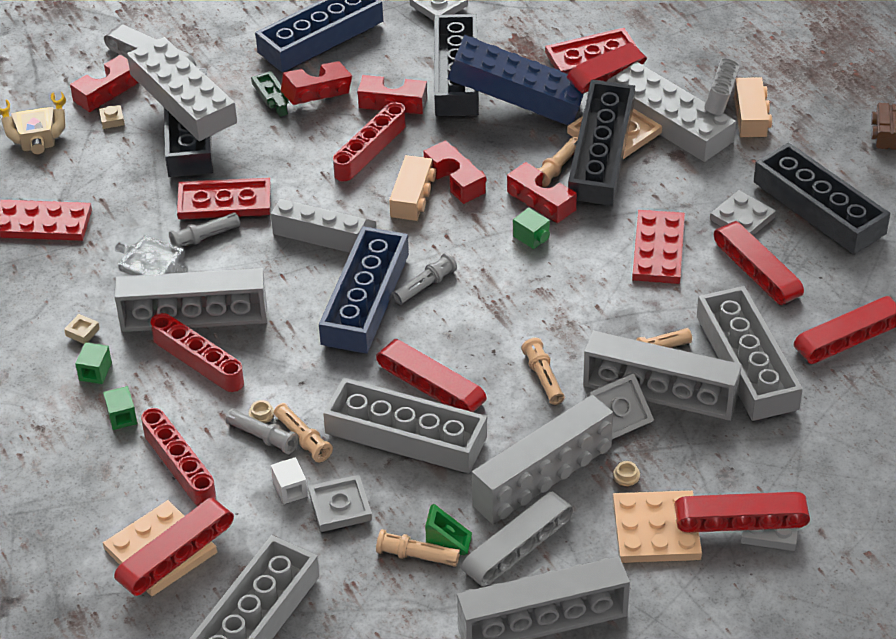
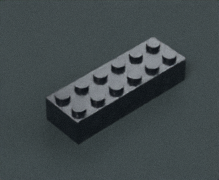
[434,14,479,116]
[164,68,213,177]
[568,80,636,206]
[753,142,890,254]

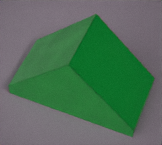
[425,504,472,556]

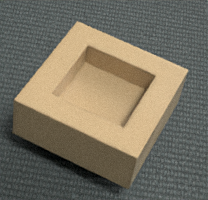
[99,105,125,129]
[64,314,100,344]

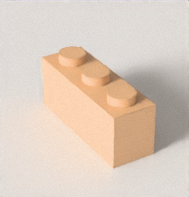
[734,77,772,137]
[389,155,436,221]

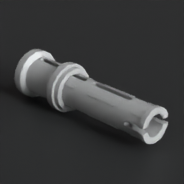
[169,213,240,251]
[392,253,457,305]
[225,408,299,454]

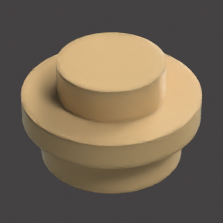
[249,400,274,423]
[613,461,640,486]

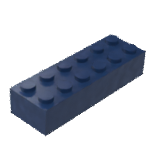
[255,0,384,72]
[447,35,584,126]
[319,226,409,354]

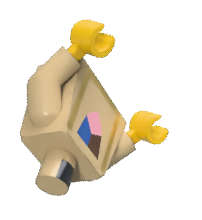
[0,92,66,154]

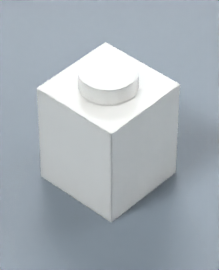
[271,457,308,504]

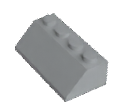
[271,199,376,253]

